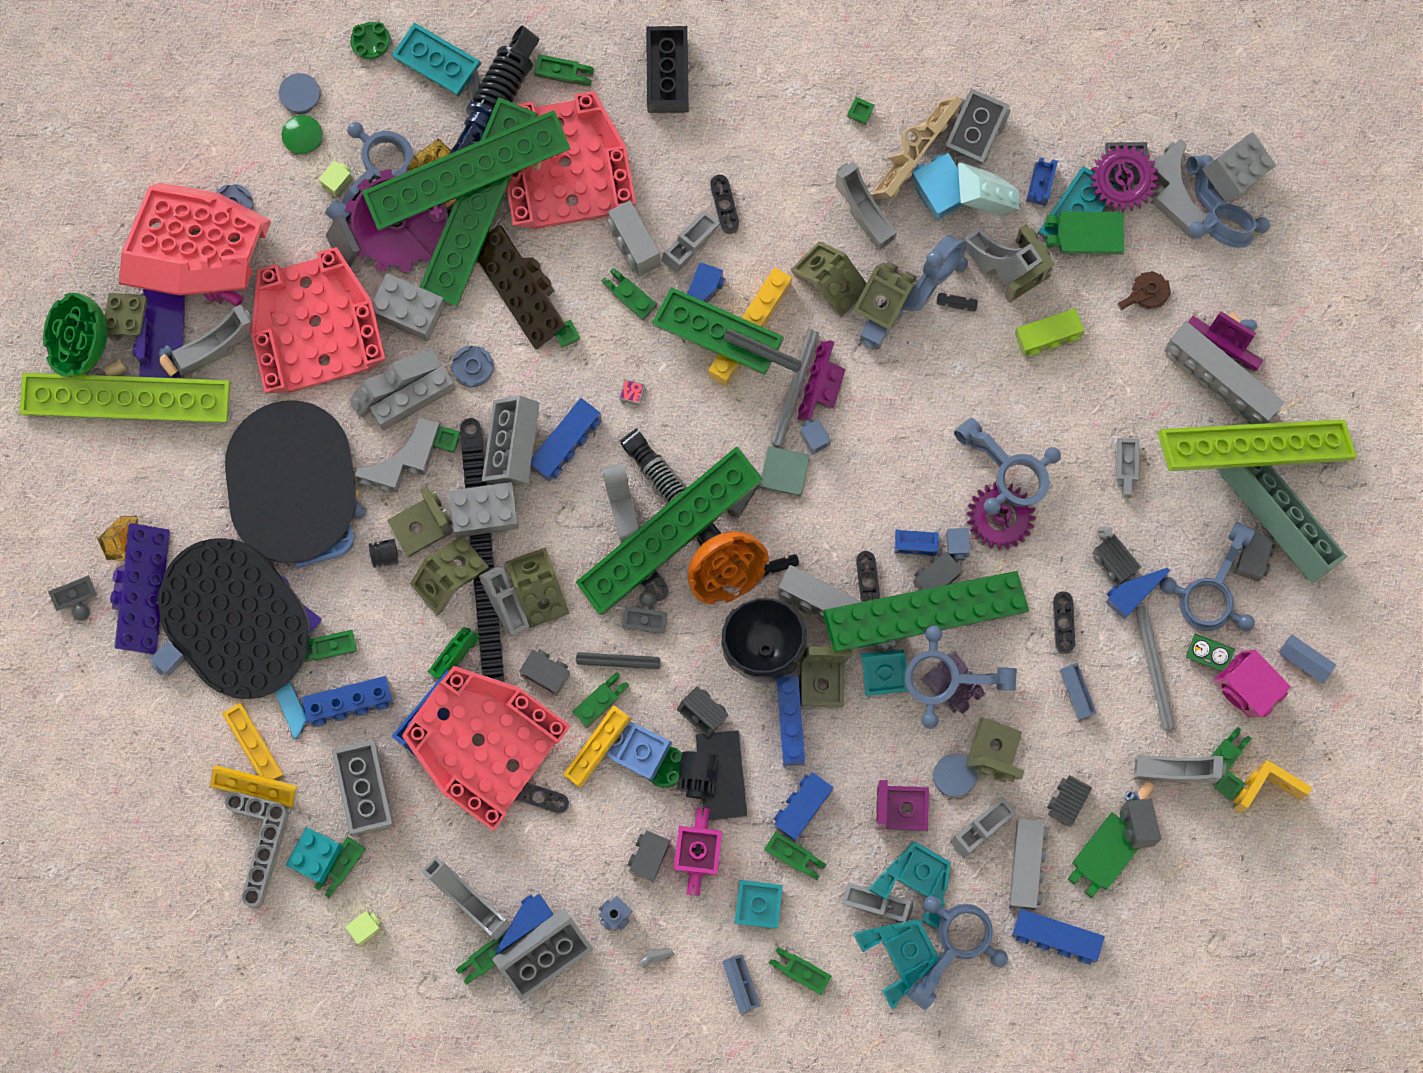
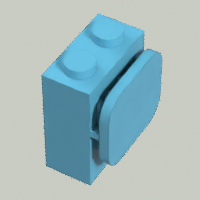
[911,153,964,220]

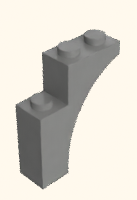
[1152,139,1206,237]
[835,161,897,250]
[963,228,1043,285]
[172,305,252,376]
[349,349,442,418]
[355,417,440,493]
[1134,755,1226,784]
[422,856,511,941]

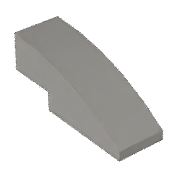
[661,210,720,273]
[479,567,530,636]
[950,797,1017,858]
[842,883,913,923]

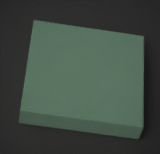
[760,446,810,496]

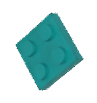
[861,649,908,696]
[286,827,343,884]
[734,880,783,929]

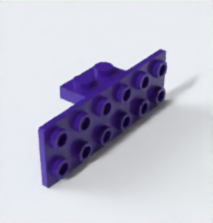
[133,289,185,379]
[110,523,170,655]

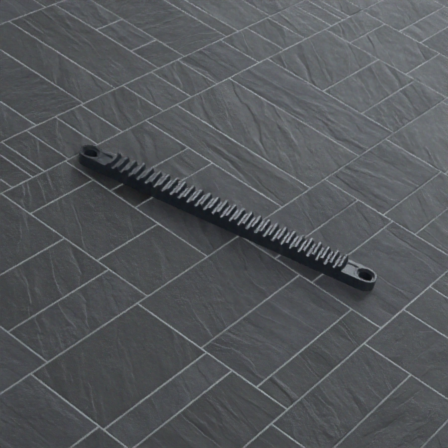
[460,418,505,682]

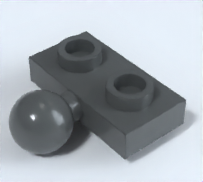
[48,575,97,621]
[622,591,667,634]

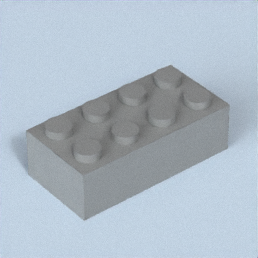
[482,395,540,486]
[332,740,395,837]
[492,908,593,1001]

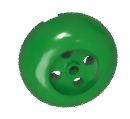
[43,293,108,377]

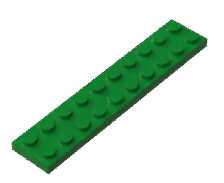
[420,97,538,306]
[362,110,571,231]
[576,446,764,616]
[823,571,1029,653]

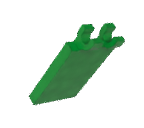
[1045,211,1124,254]
[1067,812,1139,898]

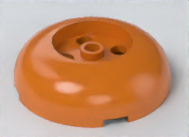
[687,531,769,604]

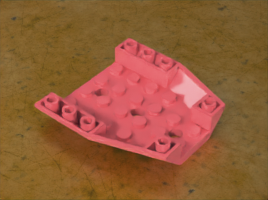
[507,91,636,229]
[119,182,271,295]
[251,247,386,393]
[402,666,571,831]

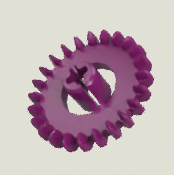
[1090,145,1159,212]
[966,482,1036,550]

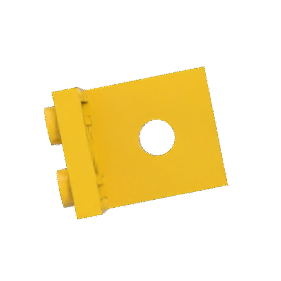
[1233,760,1312,813]

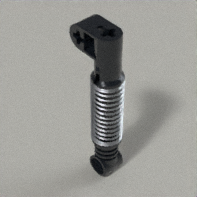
[619,428,721,546]

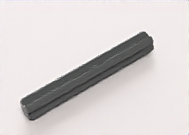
[724,329,802,372]
[576,652,661,669]

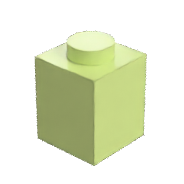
[318,161,353,198]
[345,911,381,946]

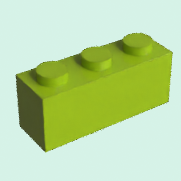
[1015,308,1084,357]

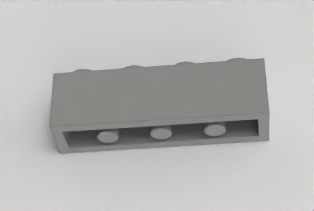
[370,366,456,431]
[1009,818,1048,910]

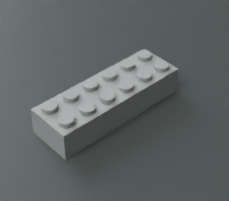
[1164,321,1285,424]
[778,565,898,652]

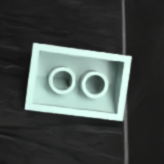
[958,163,1020,216]

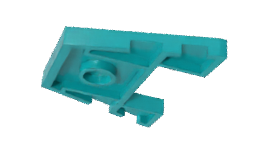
[868,841,951,930]
[852,919,939,1009]

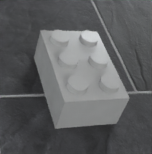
[945,88,1009,163]
[1202,132,1277,203]
[607,200,661,276]
[372,273,446,341]
[448,482,519,538]

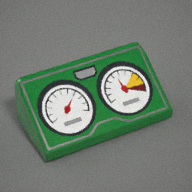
[1186,634,1235,671]

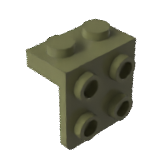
[104,293,148,341]

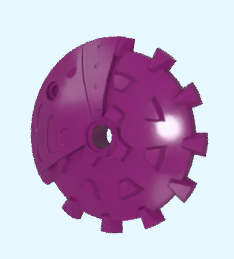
[345,169,448,272]

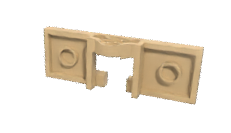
[871,96,963,200]

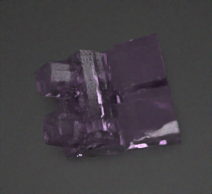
[920,651,985,714]

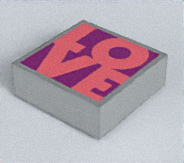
[619,379,645,406]

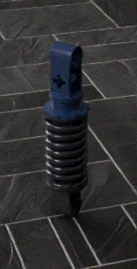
[449,25,540,154]

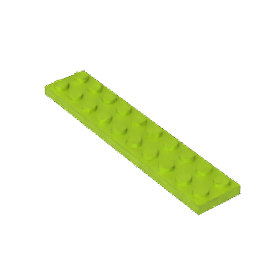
[19,373,231,423]
[1157,419,1357,471]

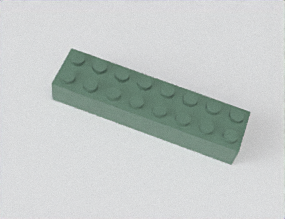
[1217,465,1348,584]

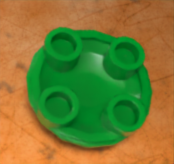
[350,22,391,59]
[281,115,322,155]
[648,746,682,788]

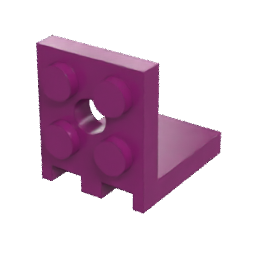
[876,780,929,832]

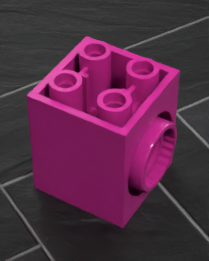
[1213,649,1291,718]

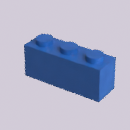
[773,772,834,842]

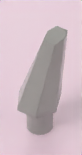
[639,948,674,967]

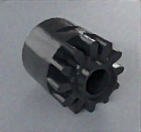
[677,751,719,799]

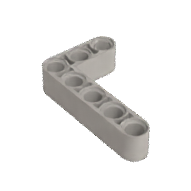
[602,462,639,543]
[224,792,289,908]

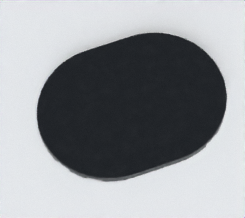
[225,400,357,563]
[158,538,310,699]

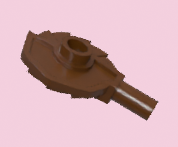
[1117,271,1171,311]

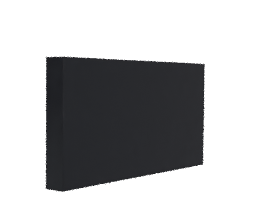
[696,730,747,821]

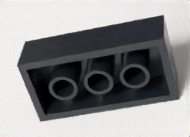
[646,26,689,113]

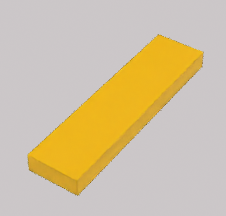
[222,702,284,780]
[563,705,632,788]
[210,765,297,808]

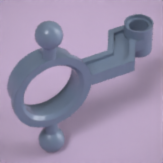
[325,122,414,222]
[1186,155,1270,248]
[879,235,968,320]
[954,418,1061,515]
[1160,521,1256,631]
[905,625,1017,729]
[907,896,1008,1010]

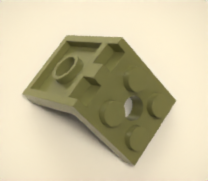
[1005,224,1055,303]
[791,241,867,317]
[853,261,918,330]
[387,486,452,557]
[410,536,489,615]
[506,547,569,628]
[800,646,852,707]
[966,718,1025,783]

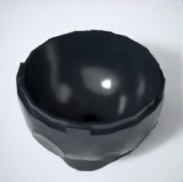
[721,598,807,683]

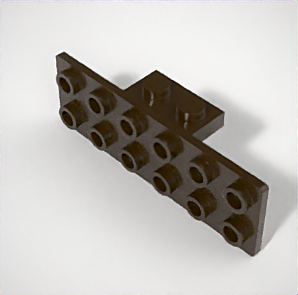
[477,225,566,349]

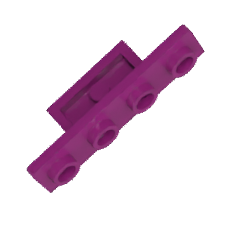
[1188,311,1264,371]
[797,340,846,421]

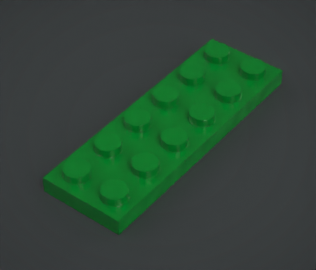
[652,287,784,375]

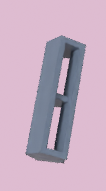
[1279,634,1336,684]
[1059,664,1097,721]
[722,954,760,1014]

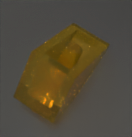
[97,515,138,561]

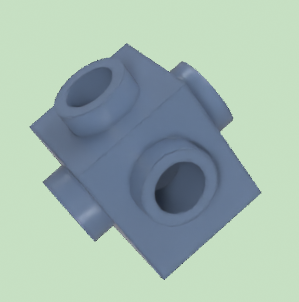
[599,896,633,931]

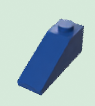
[687,262,726,303]
[1106,568,1170,620]
[495,894,554,955]

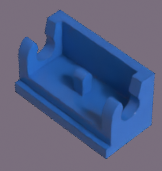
[1026,158,1058,206]
[894,529,939,556]

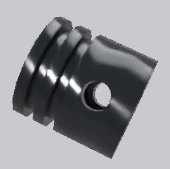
[369,539,399,568]

